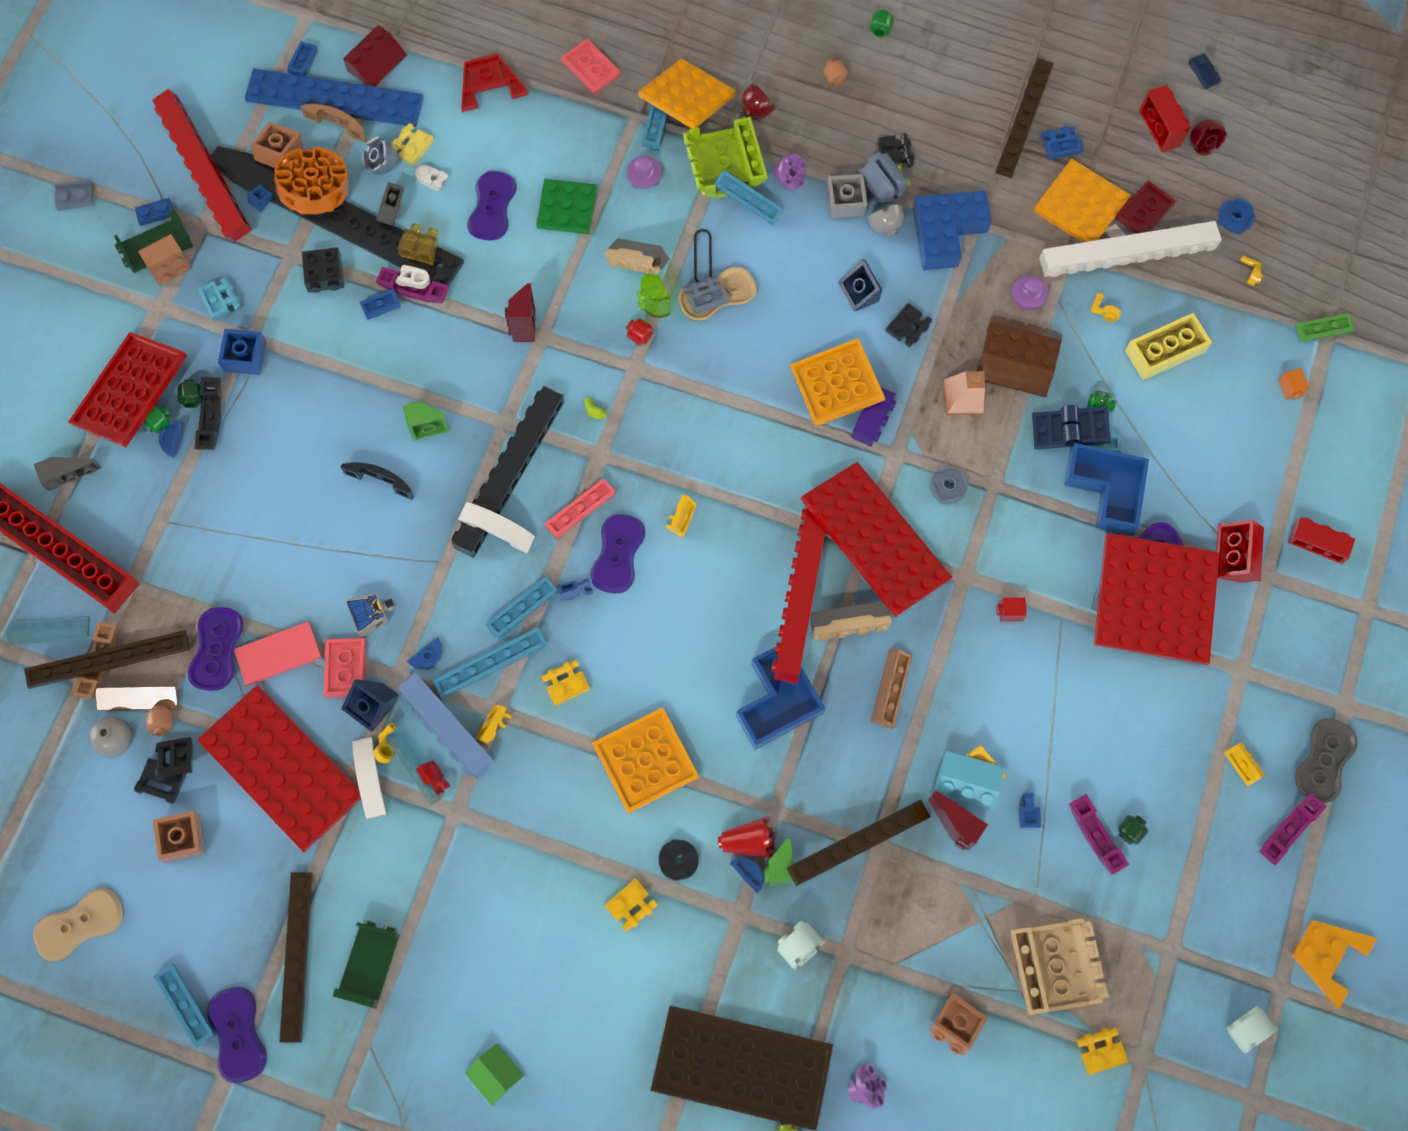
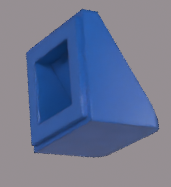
[247,185,273,212]

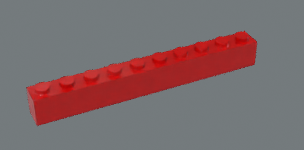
[152,88,252,242]
[771,508,826,684]

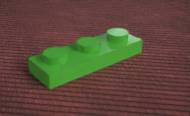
[1295,313,1355,343]

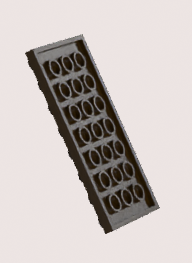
[650,1005,833,1131]

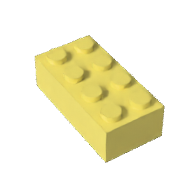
[1125,313,1212,381]

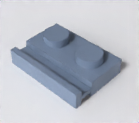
[54,180,94,211]

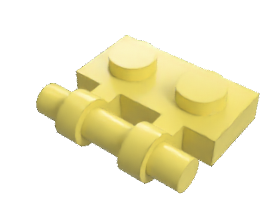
[391,123,434,166]

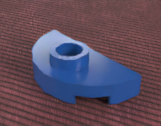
[158,421,184,458]
[407,638,442,669]
[729,858,764,894]

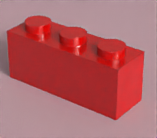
[1288,517,1356,564]

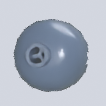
[362,137,397,175]

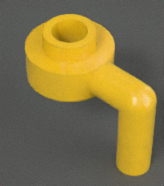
[1240,255,1263,286]
[1091,293,1122,323]
[373,723,396,764]

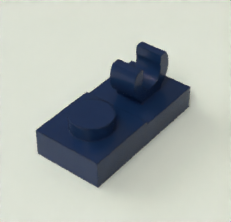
[1188,53,1221,89]

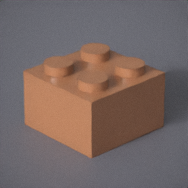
[251,121,304,168]
[138,234,191,285]
[153,811,206,863]

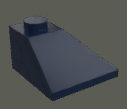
[341,679,398,732]

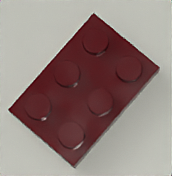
[1115,180,1176,234]

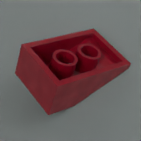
[928,790,988,851]

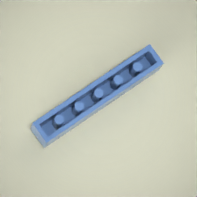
[397,673,494,779]

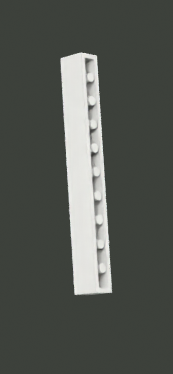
[1039,221,1222,277]

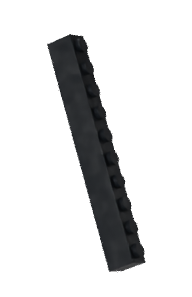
[451,386,564,558]

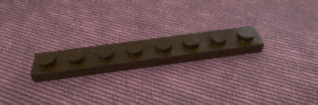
[995,58,1054,179]
[24,630,190,689]
[786,799,931,887]
[279,872,313,1043]

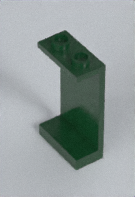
[114,209,193,273]
[333,920,400,1009]

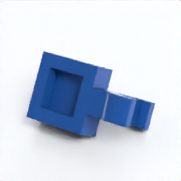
[557,579,593,601]
[1018,793,1041,828]

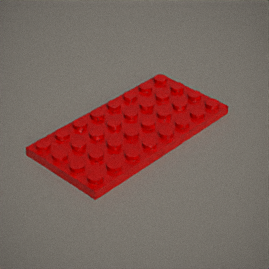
[800,461,953,617]
[197,685,361,853]

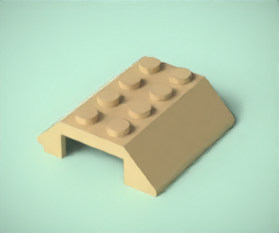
[1010,918,1109,1015]

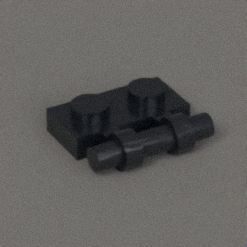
[878,133,914,167]
[886,303,932,347]

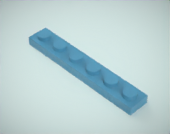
[433,627,548,699]

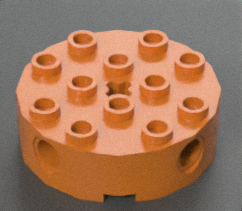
[275,147,349,214]

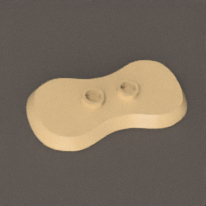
[678,267,757,321]
[33,888,124,961]

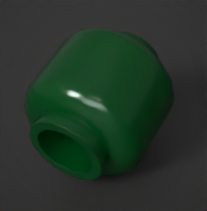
[177,379,202,408]
[1117,815,1148,845]

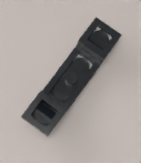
[194,377,221,450]
[341,462,414,500]

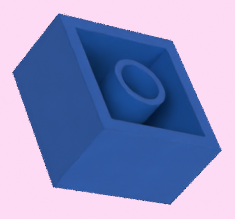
[218,329,266,375]

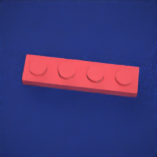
[544,478,616,540]

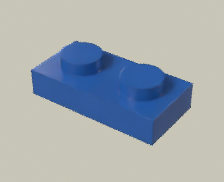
[287,41,318,76]
[134,198,173,226]
[360,289,401,320]

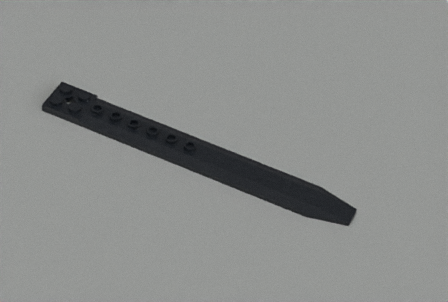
[211,146,464,286]

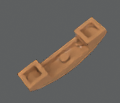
[301,104,367,143]
[72,622,118,700]

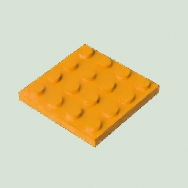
[639,58,736,130]
[1033,158,1131,243]
[790,338,885,427]
[592,707,699,814]

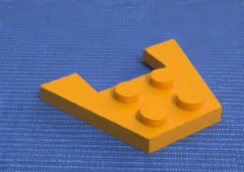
[1291,920,1377,1009]

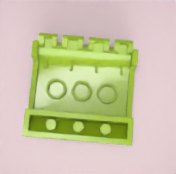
[683,117,768,199]

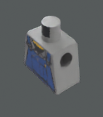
[345,593,396,638]

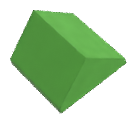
[465,1044,524,1106]

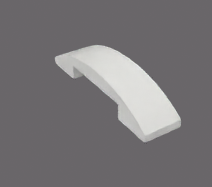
[458,502,535,554]
[352,737,387,819]

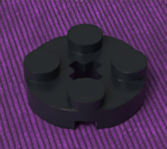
[658,839,698,881]

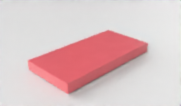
[234,621,322,686]

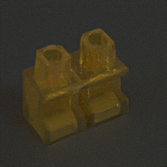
[397,223,439,265]

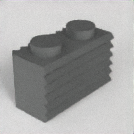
[377,182,405,225]

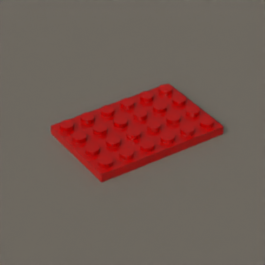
[68,332,187,448]

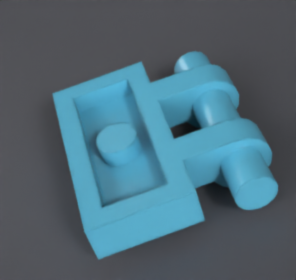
[197,277,242,321]

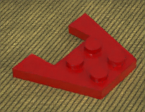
[461,53,529,113]

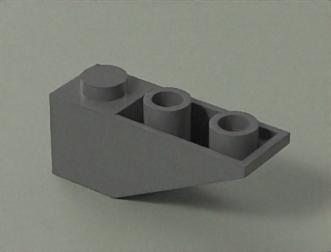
[33,457,101,491]

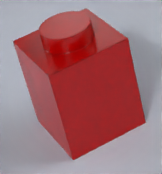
[996,597,1027,622]

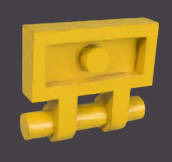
[541,660,590,707]
[604,878,658,932]
[1076,1027,1128,1075]

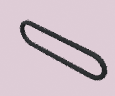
[694,229,712,282]

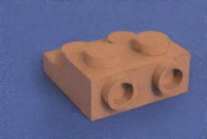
[929,993,988,1055]

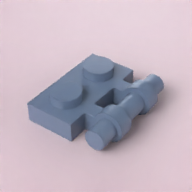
[683,276,728,315]

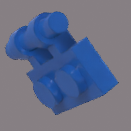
[1040,126,1084,160]

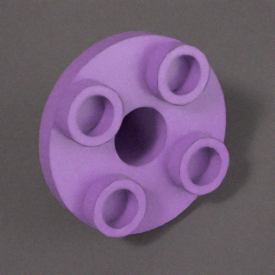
[774,153,806,190]
[627,156,662,189]
[1012,275,1048,310]
[848,1063,887,1109]

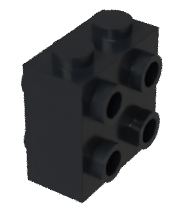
[302,247,344,293]

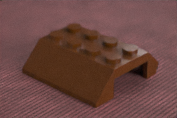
[977,315,1062,398]

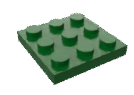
[536,178,597,235]

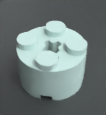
[777,921,825,970]
[1226,1005,1278,1054]

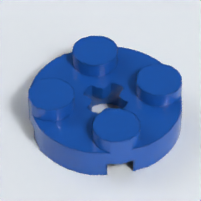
[1218,198,1256,234]

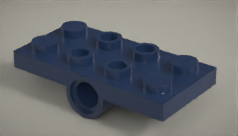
[1032,405,1111,450]

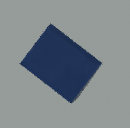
[838,260,882,311]

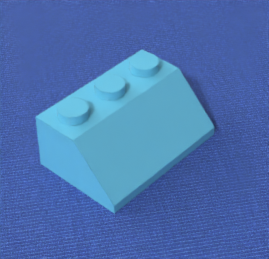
[935,750,1004,811]

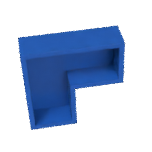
[913,191,992,270]
[1064,443,1149,536]
[736,647,826,750]

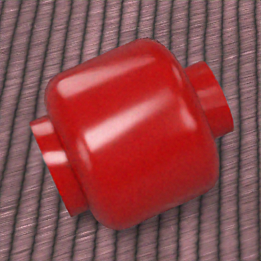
[626,318,654,345]

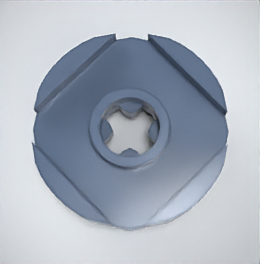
[930,466,968,504]

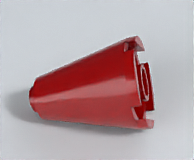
[718,816,775,858]

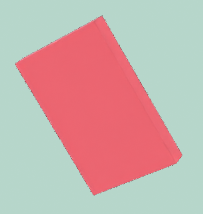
[561,38,621,94]
[324,638,366,698]

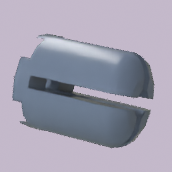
[858,152,908,204]

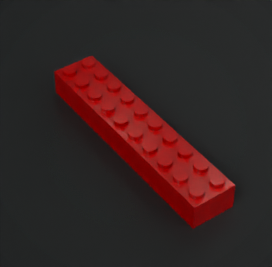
[0,483,140,614]

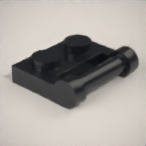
[155,737,193,780]
[134,758,187,804]

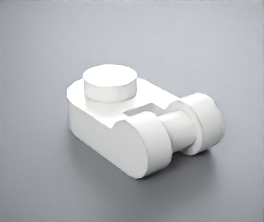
[415,165,448,191]
[396,265,430,289]

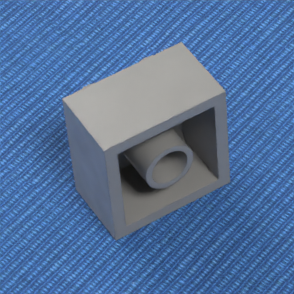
[826,174,867,219]

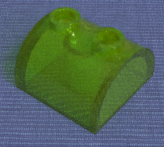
[637,273,670,318]

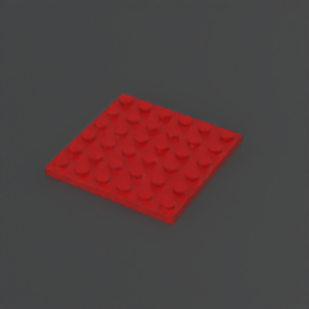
[1093,533,1220,665]

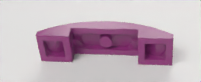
[375,267,450,303]
[1259,793,1327,866]
[1069,794,1129,875]

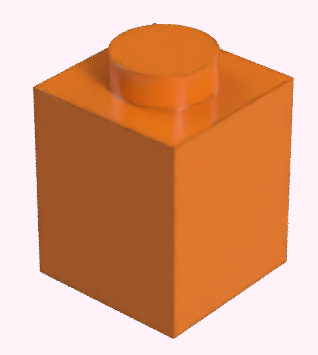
[1278,368,1310,400]

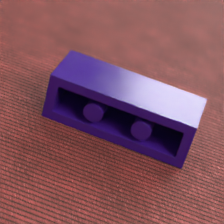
[851,387,897,447]

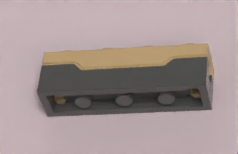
[604,238,670,275]
[810,601,892,641]

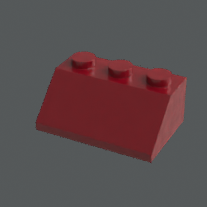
[343,25,407,87]
[505,283,536,342]

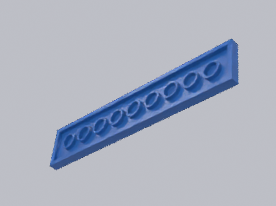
[244,68,424,127]

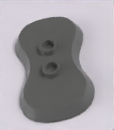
[1295,718,1357,803]

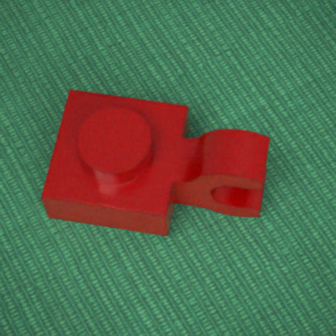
[416,760,450,795]

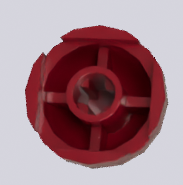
[742,83,776,119]
[1189,119,1227,156]

